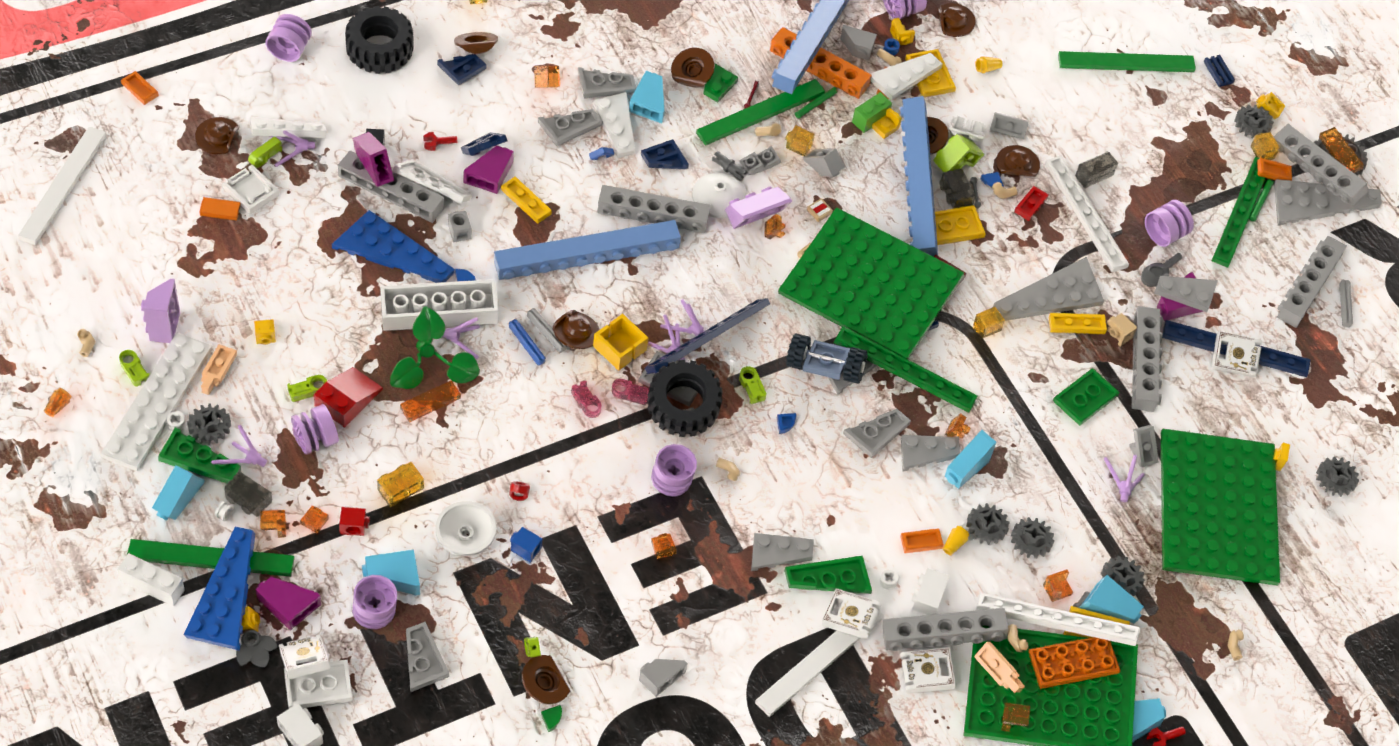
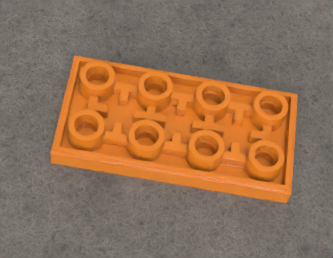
[1029,637,1120,689]

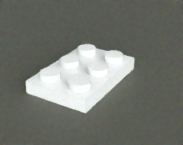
[284,660,353,709]

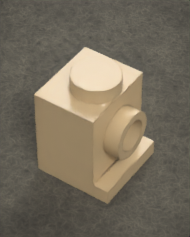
[1106,313,1137,347]

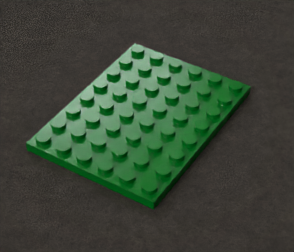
[778,207,964,359]
[1161,428,1280,586]
[963,626,1138,746]

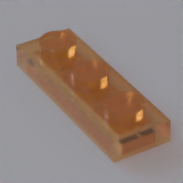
[1319,127,1364,173]
[400,380,461,423]

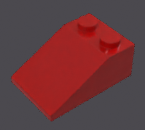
[313,367,383,428]

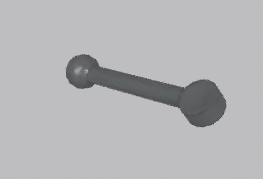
[970,177,981,208]

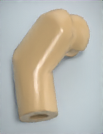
[877,48,902,66]
[755,123,781,136]
[992,182,1017,199]
[77,329,95,357]
[716,457,740,481]
[1007,624,1028,652]
[1228,630,1244,661]

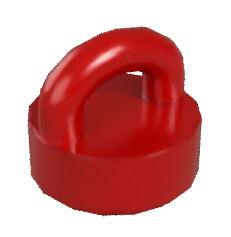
[509,481,530,501]

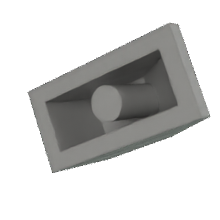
[840,25,877,60]
[803,148,845,178]
[639,659,688,697]

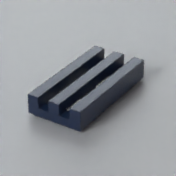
[1203,54,1235,87]

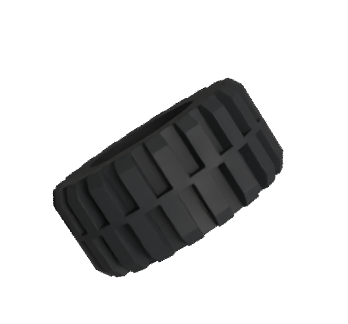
[345,6,414,74]
[647,359,723,437]

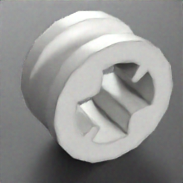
[167,411,186,431]
[215,501,234,522]
[879,569,898,590]

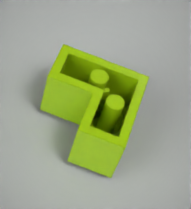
[933,134,985,177]

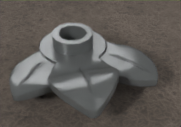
[236,630,277,667]

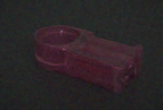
[611,379,650,405]
[571,380,602,418]

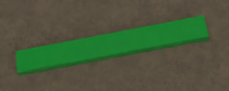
[1058,51,1196,72]
[696,79,825,146]
[1211,157,1265,268]
[834,326,978,413]
[127,539,295,577]

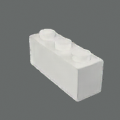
[117,553,185,606]

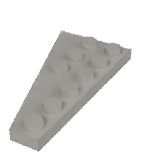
[1274,179,1382,226]
[993,257,1104,322]

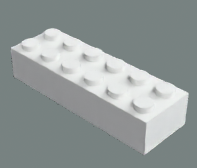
[380,279,498,331]

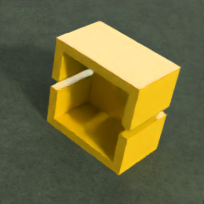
[593,313,648,371]

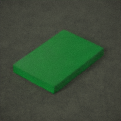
[1053,368,1120,426]

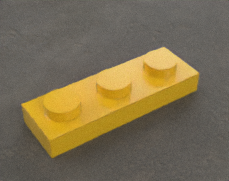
[501,176,552,224]
[1048,313,1107,334]

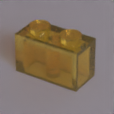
[377,462,424,507]

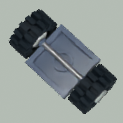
[786,333,868,384]

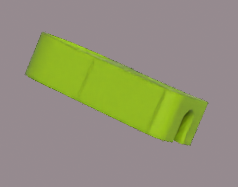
[248,136,283,168]
[119,349,149,387]
[739,366,767,404]
[287,375,327,402]
[524,636,541,657]

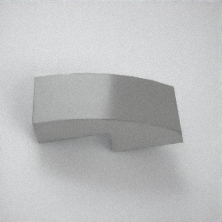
[739,146,781,175]

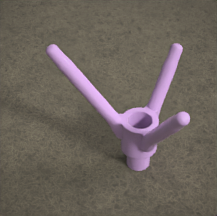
[269,130,315,167]
[660,299,704,336]
[648,315,686,361]
[442,317,480,359]
[212,425,267,467]
[1104,455,1145,502]

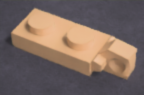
[201,344,237,395]
[974,642,1025,693]

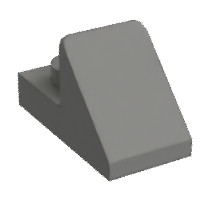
[1129,425,1159,467]

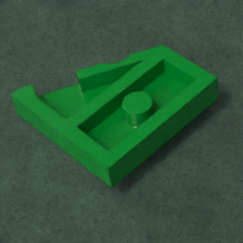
[703,63,738,103]

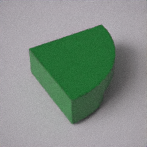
[541,705,562,733]

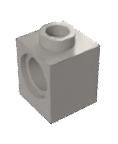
[448,211,472,243]

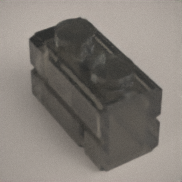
[1075,151,1118,188]
[939,168,976,209]
[224,472,272,517]

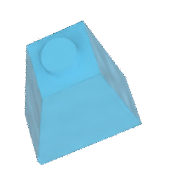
[629,71,664,124]
[945,430,997,489]
[152,465,206,521]
[362,549,420,595]
[1079,575,1144,624]
[1132,698,1166,742]

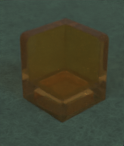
[534,66,560,88]
[260,510,286,538]
[1043,569,1073,602]
[1001,703,1030,732]

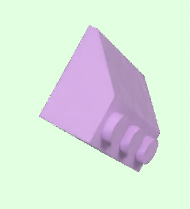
[725,186,792,229]
[141,278,180,343]

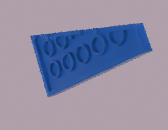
[332,210,455,283]
[183,526,255,651]

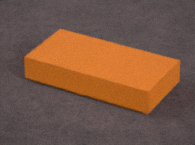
[121,71,159,105]
[1257,158,1292,181]
[199,197,241,221]
[900,528,944,553]

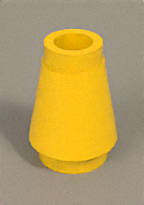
[975,56,1003,73]
[942,526,969,556]

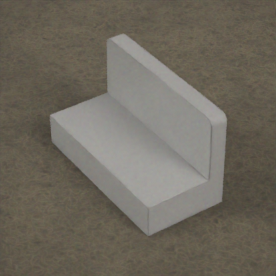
[990,112,1029,139]

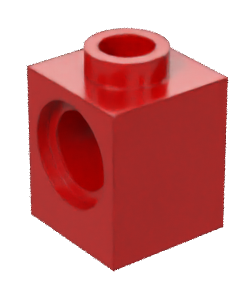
[339,507,370,536]

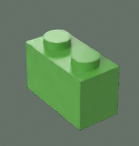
[852,92,892,133]

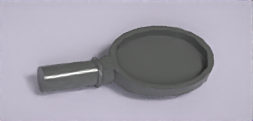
[1141,253,1182,287]

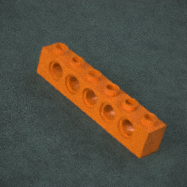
[770,27,872,99]

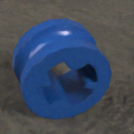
[883,38,900,56]

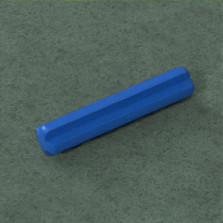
[509,319,546,365]

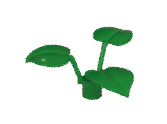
[390,306,480,389]

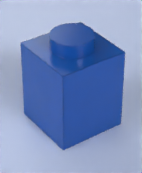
[510,527,542,563]

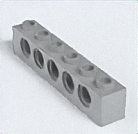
[1273,124,1368,206]
[338,150,444,223]
[597,185,710,233]
[1277,236,1347,328]
[1132,306,1163,412]
[882,608,1008,651]

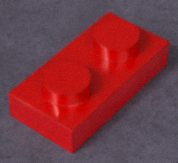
[1014,186,1049,221]

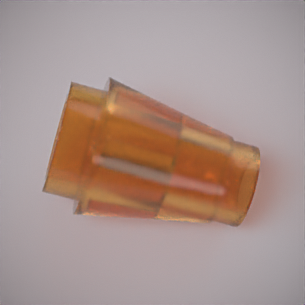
[43,387,72,418]

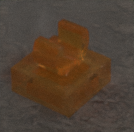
[764,214,786,240]
[944,413,971,438]
[300,506,329,533]
[651,533,677,559]

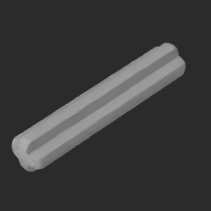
[1339,279,1353,328]
[527,308,567,353]

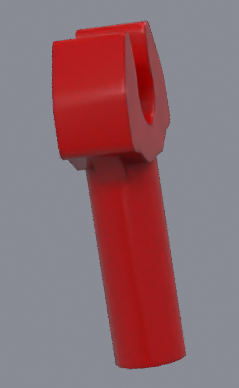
[423,132,458,151]
[1146,727,1186,746]

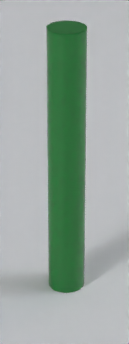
[795,87,838,119]
[1249,180,1274,222]

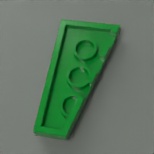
[158,427,241,485]
[784,555,872,594]

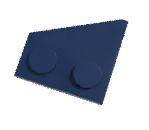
[437,54,486,86]
[460,132,508,156]
[641,139,689,169]

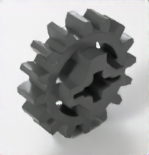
[1234,104,1274,139]
[187,403,232,445]
[1316,456,1359,497]
[966,503,1010,545]
[1011,517,1055,559]
[1100,556,1145,596]

